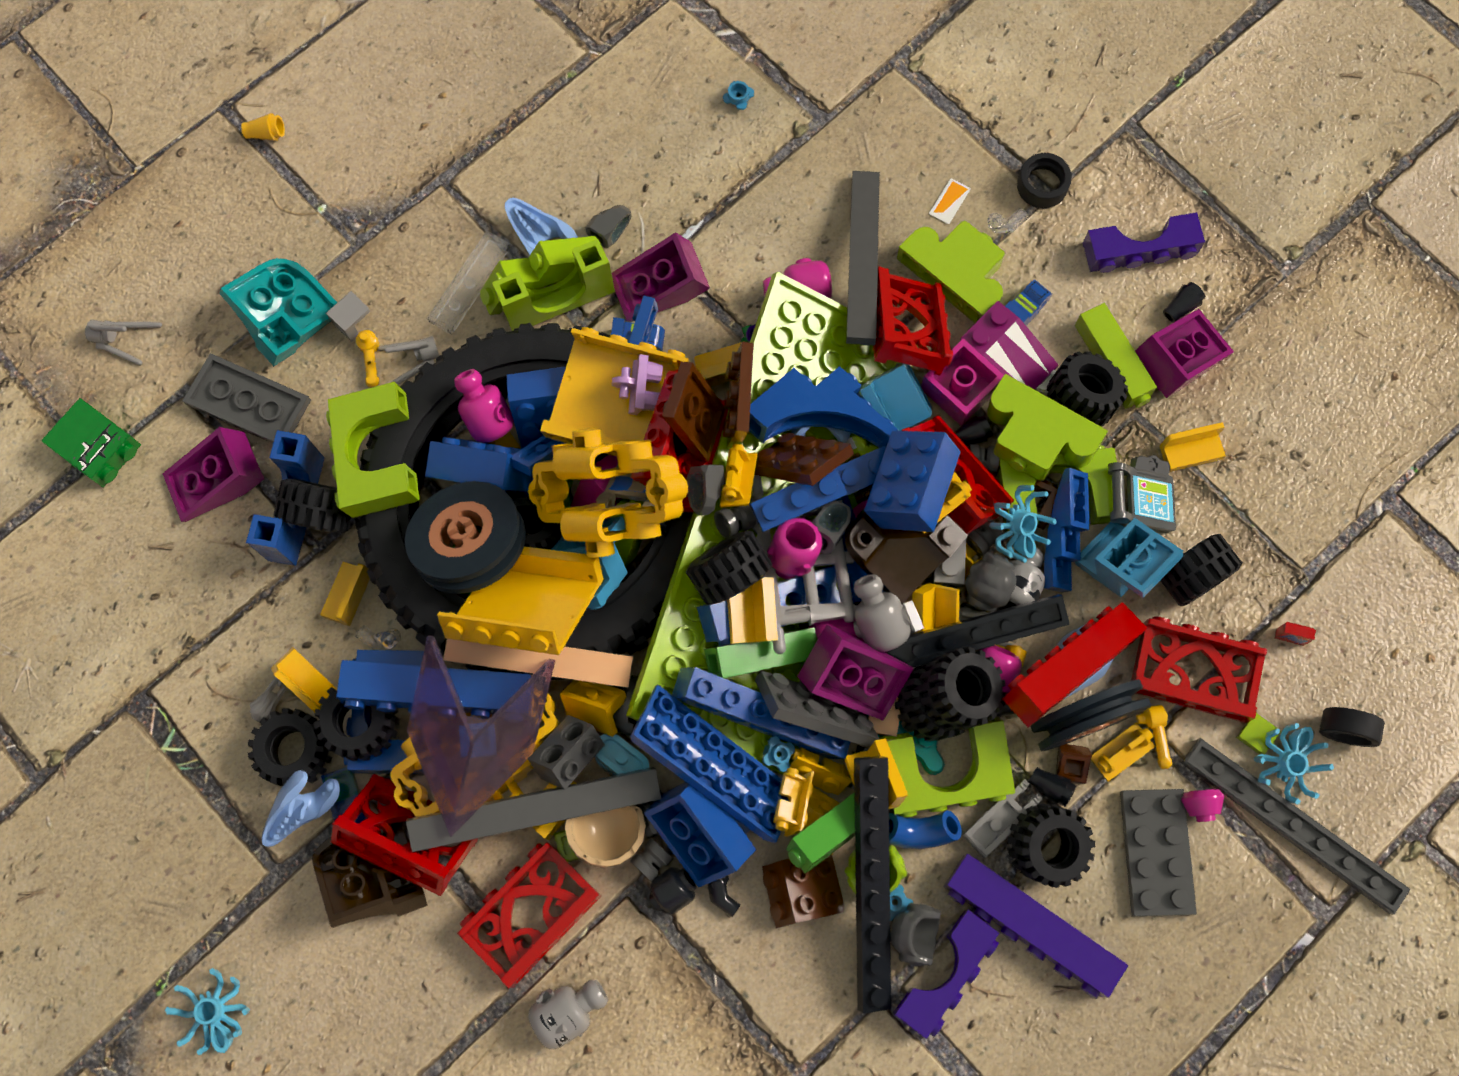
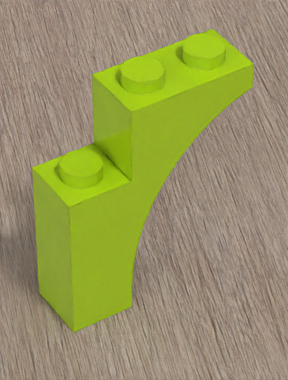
[480,236,597,315]

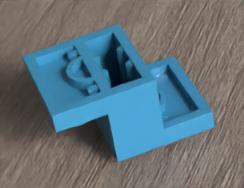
[859,363,933,431]
[551,516,628,610]
[1075,518,1183,598]

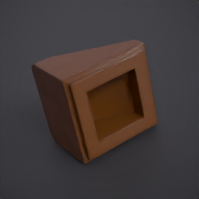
[1056,744,1092,784]

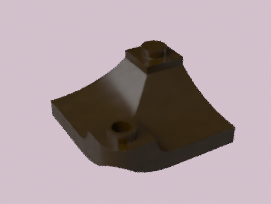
[845,508,968,604]
[312,822,428,928]

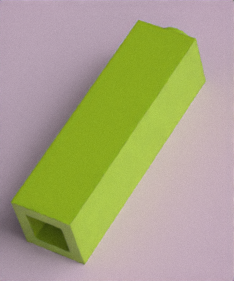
[1074,302,1157,410]

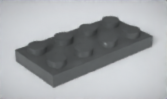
[182,353,311,443]
[755,670,880,748]
[1120,789,1197,917]

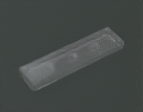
[427,231,511,335]

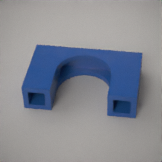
[246,430,325,566]
[344,650,435,774]

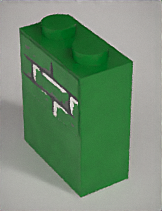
[41,398,141,488]

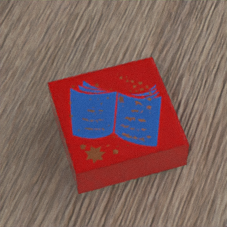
[1274,622,1316,646]

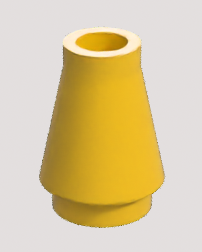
[241,113,285,141]

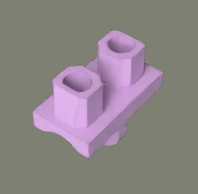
[612,354,663,415]

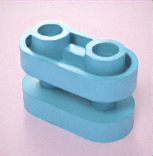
[595,734,649,776]

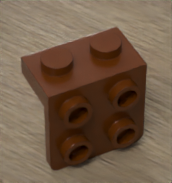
[762,854,845,928]

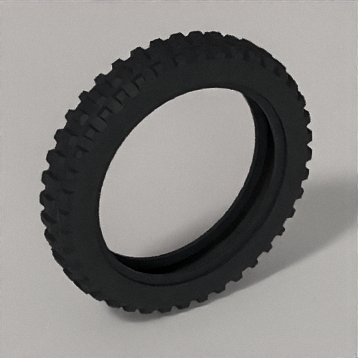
[355,323,693,682]

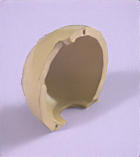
[565,805,646,868]

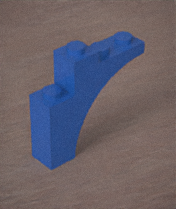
[749,366,898,448]

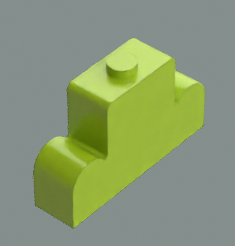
[897,221,1005,323]
[987,374,1108,481]

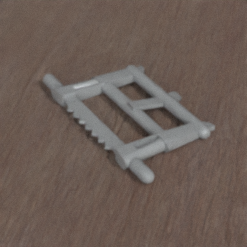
[750,475,857,654]

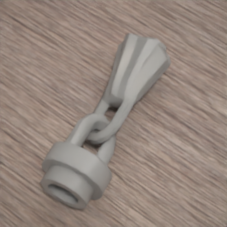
[250,678,287,722]

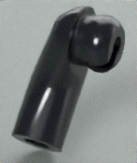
[708,875,741,917]

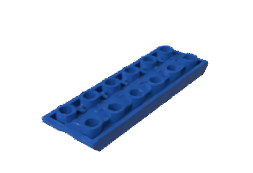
[631,685,789,843]

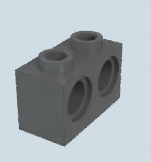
[528,715,605,790]

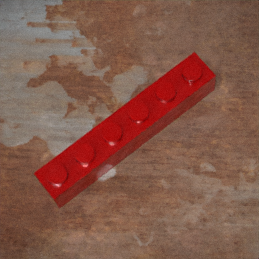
[1002,602,1148,728]

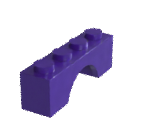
[1083,212,1205,273]
[892,910,999,1039]

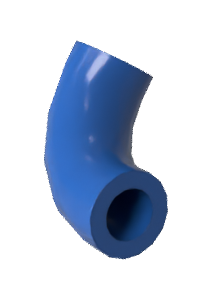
[889,811,962,849]

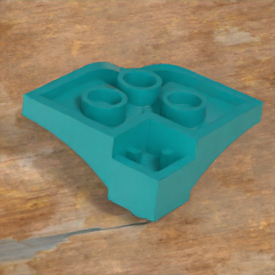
[220,258,337,366]

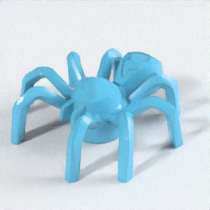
[989,485,1057,563]
[1254,723,1334,805]
[165,968,250,1055]

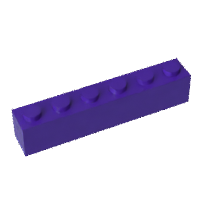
[944,853,1129,999]

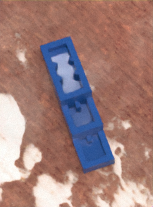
[1044,468,1090,593]

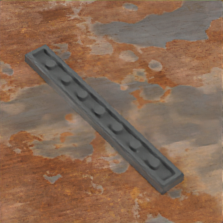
[846,171,880,345]
[1181,738,1411,915]
[406,767,661,852]

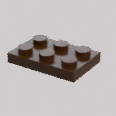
[723,342,754,448]
[662,361,726,462]
[754,433,854,486]

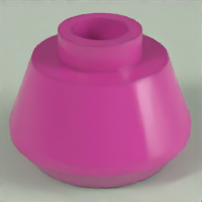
[1181,789,1224,822]

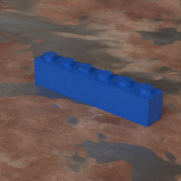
[336,660,533,721]

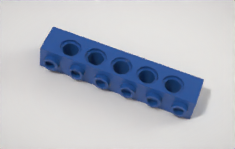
[697,561,862,646]
[672,667,850,759]

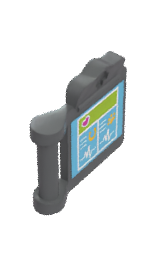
[1108,455,1176,532]

